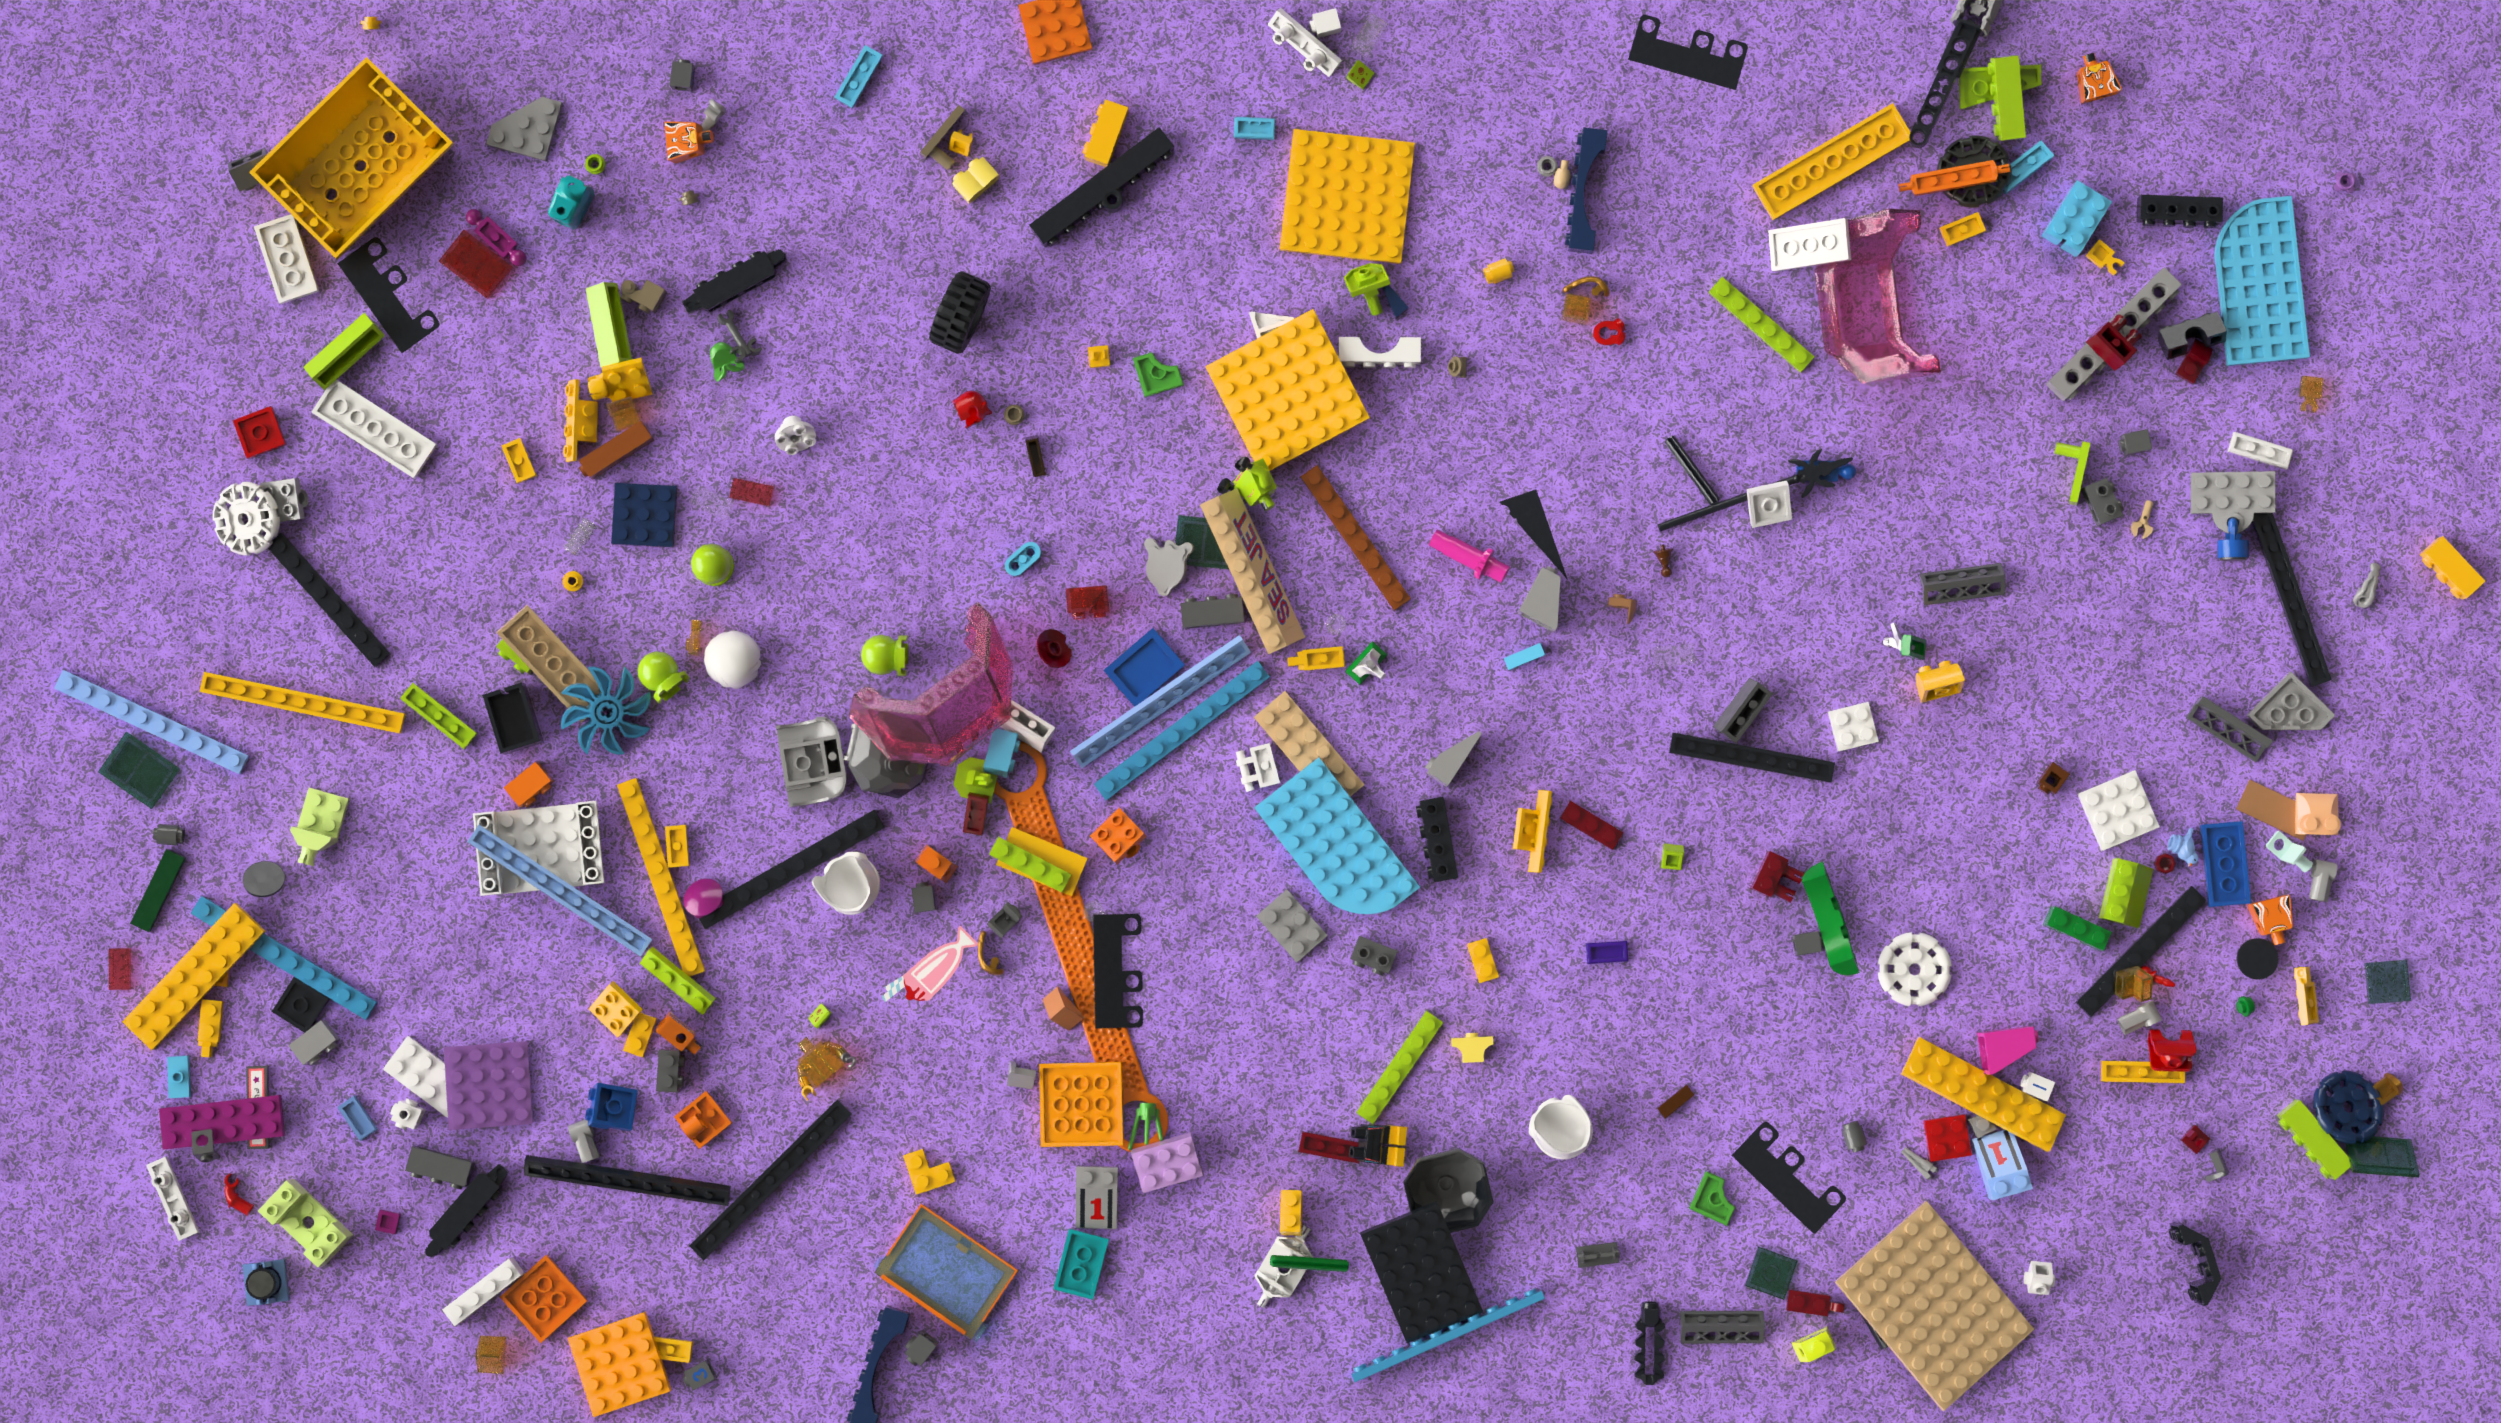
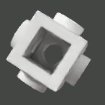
[390,1098,426,1130]
[2024,1261,2055,1295]

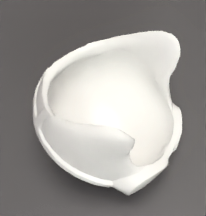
[812,852,880,915]
[1529,1095,1593,1159]

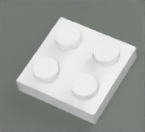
[1747,481,1792,528]
[1828,702,1879,752]

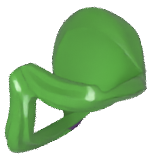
[710,342,745,382]

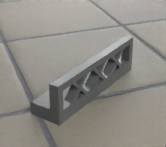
[1920,563,2005,605]
[2186,696,2273,762]
[1680,1311,1765,1344]

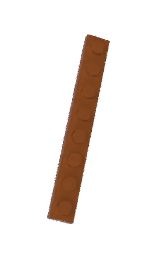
[1300,465,1411,611]

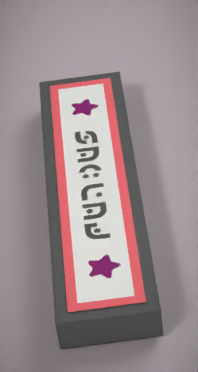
[246,1066,270,1149]

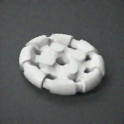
[213,482,280,556]
[1878,932,1952,1007]

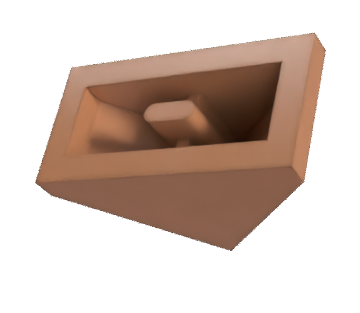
[1042,986,1085,1031]

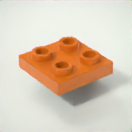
[1090,808,1147,865]
[674,1091,733,1149]

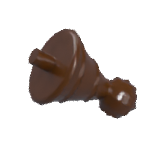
[1653,544,1673,578]

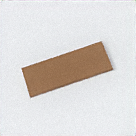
[2236,779,2306,841]

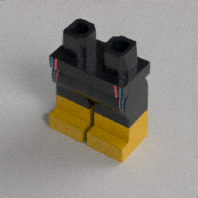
[1349,1124,1407,1167]

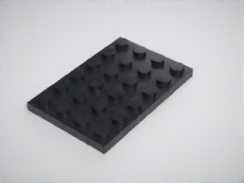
[1360,1201,1483,1343]

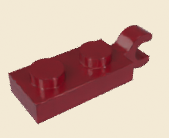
[1786,1289,1845,1317]

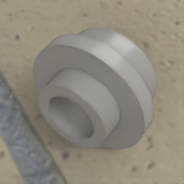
[1537,156,1558,177]

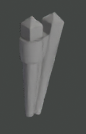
[1901,1147,1938,1180]

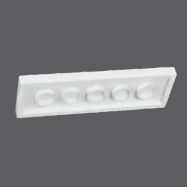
[312,380,437,479]

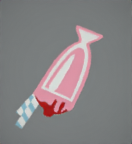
[882,926,978,1002]

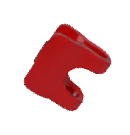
[2147,1029,2197,1072]

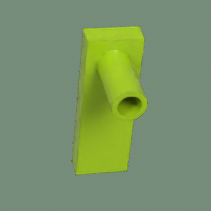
[2054,441,2091,506]

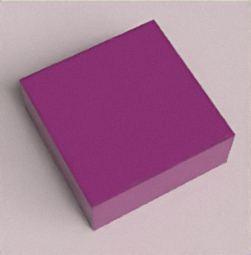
[375,1209,401,1234]

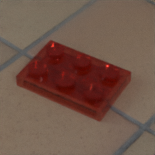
[439,230,513,299]

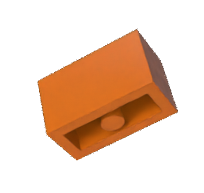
[503,762,554,808]

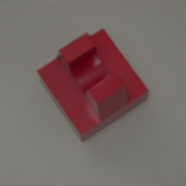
[2180,1125,2210,1154]

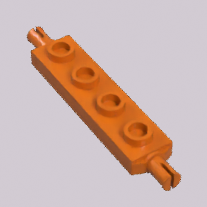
[1898,160,2010,196]

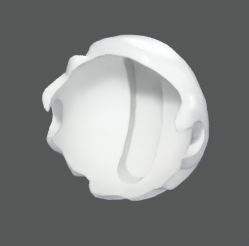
[704,630,761,689]

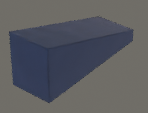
[1382,285,1408,320]

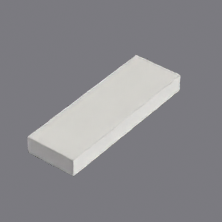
[2227,432,2293,470]

